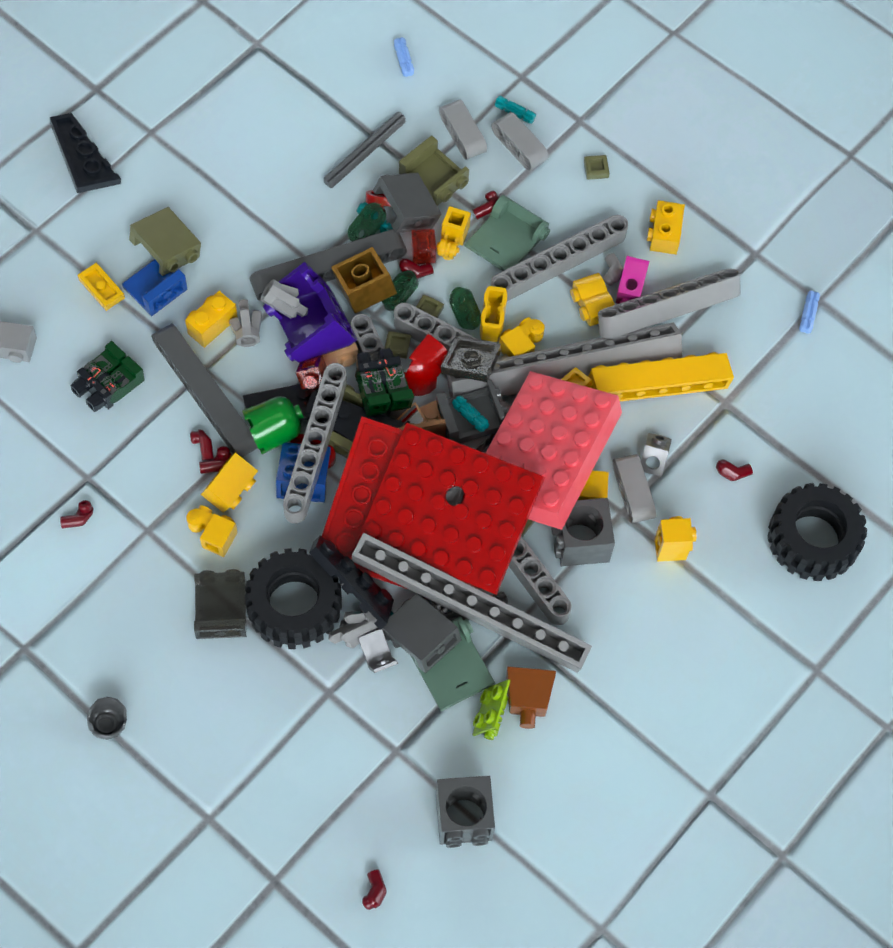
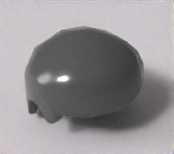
[87,697,127,740]

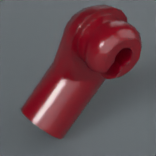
[472,191,500,220]
[399,258,434,279]
[190,429,214,461]
[199,446,232,474]
[716,459,753,481]
[60,500,94,529]
[362,869,387,910]

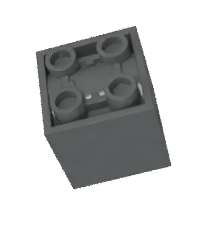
[551,498,615,567]
[436,776,495,848]

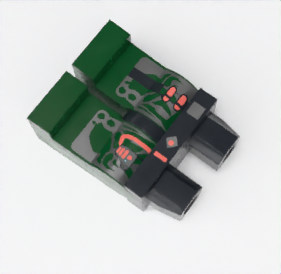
[70,341,145,412]
[355,348,414,417]

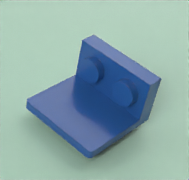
[122,259,188,317]
[276,443,331,503]

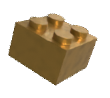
[331,247,397,314]

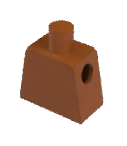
[506,667,556,729]

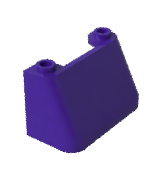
[263,262,357,363]

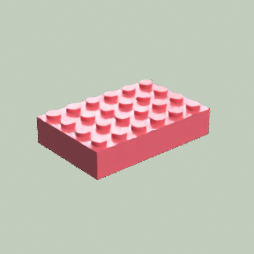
[486,371,622,530]

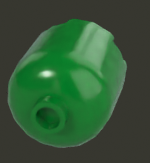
[242,396,304,455]

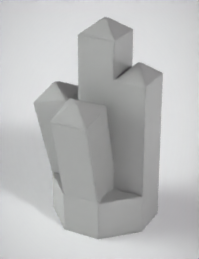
[260,279,308,319]
[229,299,262,347]
[328,610,379,648]

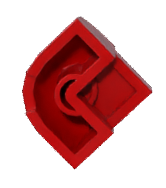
[404,334,451,396]

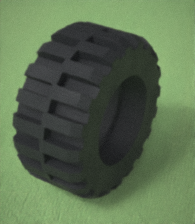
[768,483,867,581]
[245,548,342,649]

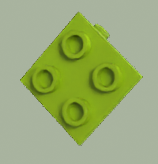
[472,679,511,740]

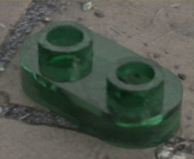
[348,203,386,242]
[382,271,419,311]
[449,287,481,330]

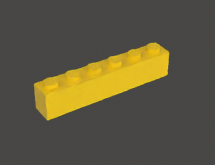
[588,352,734,402]

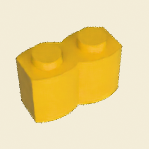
[570,273,615,327]
[480,286,507,342]

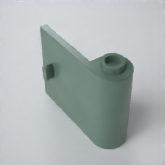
[464,195,550,271]
[410,616,495,711]

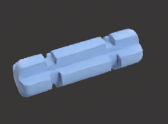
[394,37,414,77]
[799,290,820,334]

